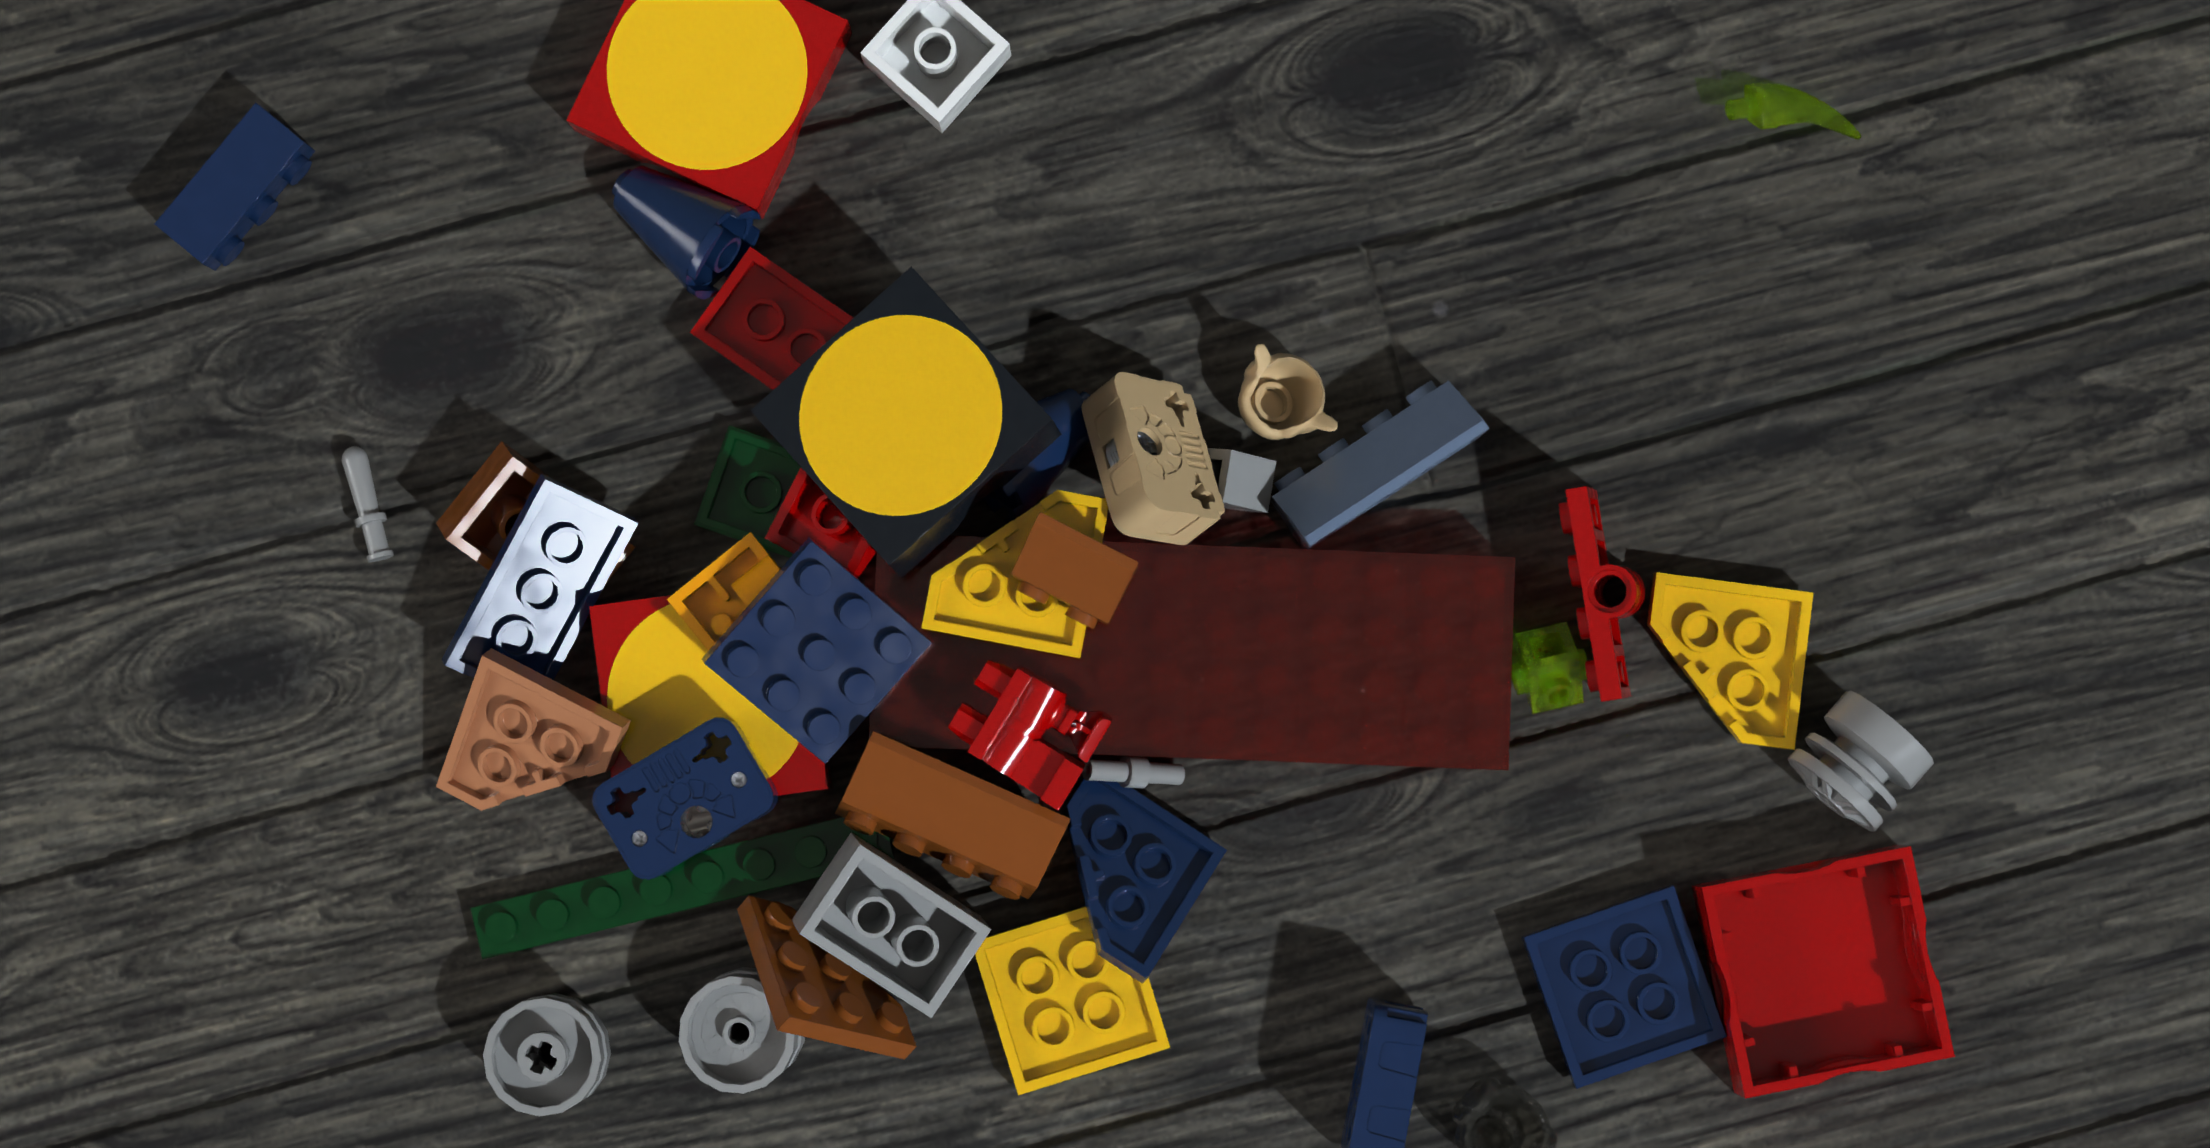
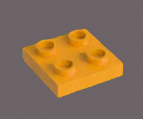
[667,532,781,651]

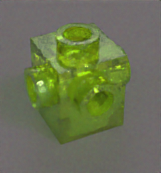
[1510,622,1587,714]

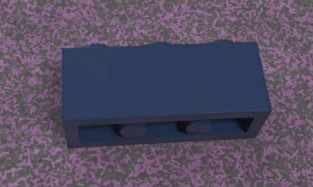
[154,103,315,271]

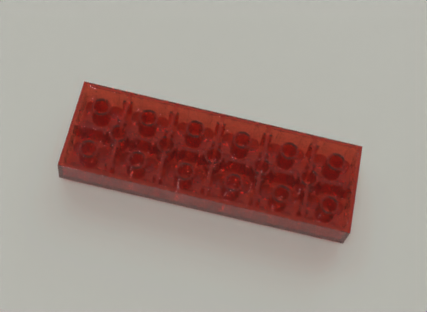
[869,535,1515,770]

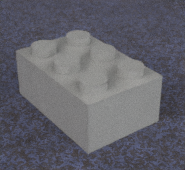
[792,832,992,1018]

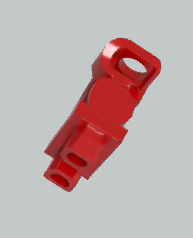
[948,659,1113,811]

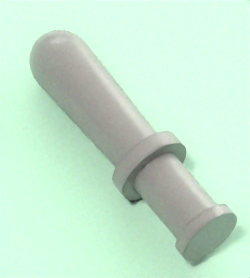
[342,446,394,562]

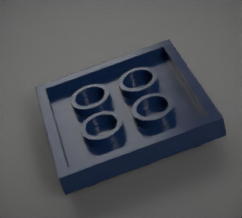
[702,537,932,764]
[1521,885,1727,1089]

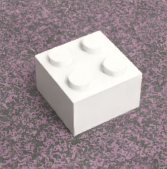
[860,0,1011,133]

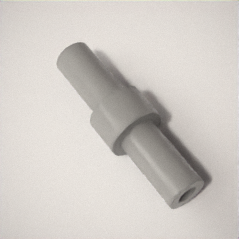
[1082,756,1185,789]

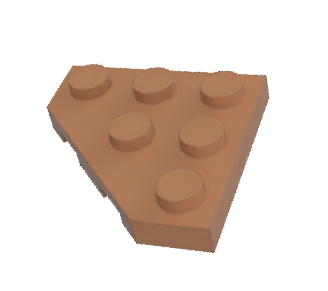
[436,648,631,811]

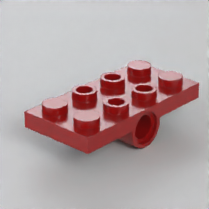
[1559,486,1646,702]

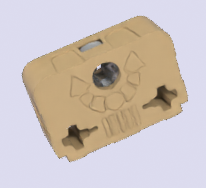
[1081,372,1225,545]

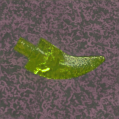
[1725,82,1861,139]

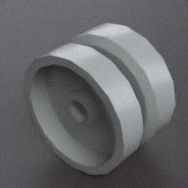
[679,967,805,1094]
[483,993,611,1117]

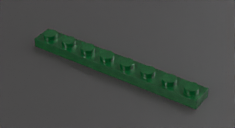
[470,817,895,960]

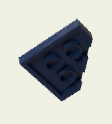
[1063,779,1227,984]

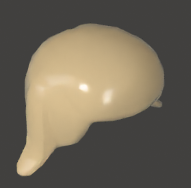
[1238,344,1338,440]

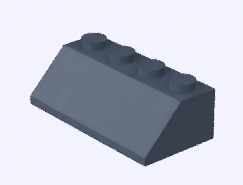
[1270,380,1489,552]

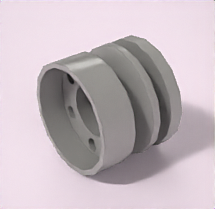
[1788,691,1934,832]

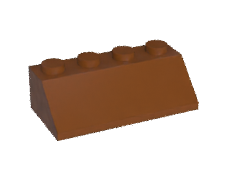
[835,731,1070,900]

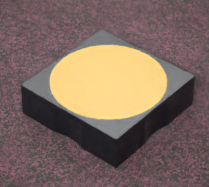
[750,266,1062,578]

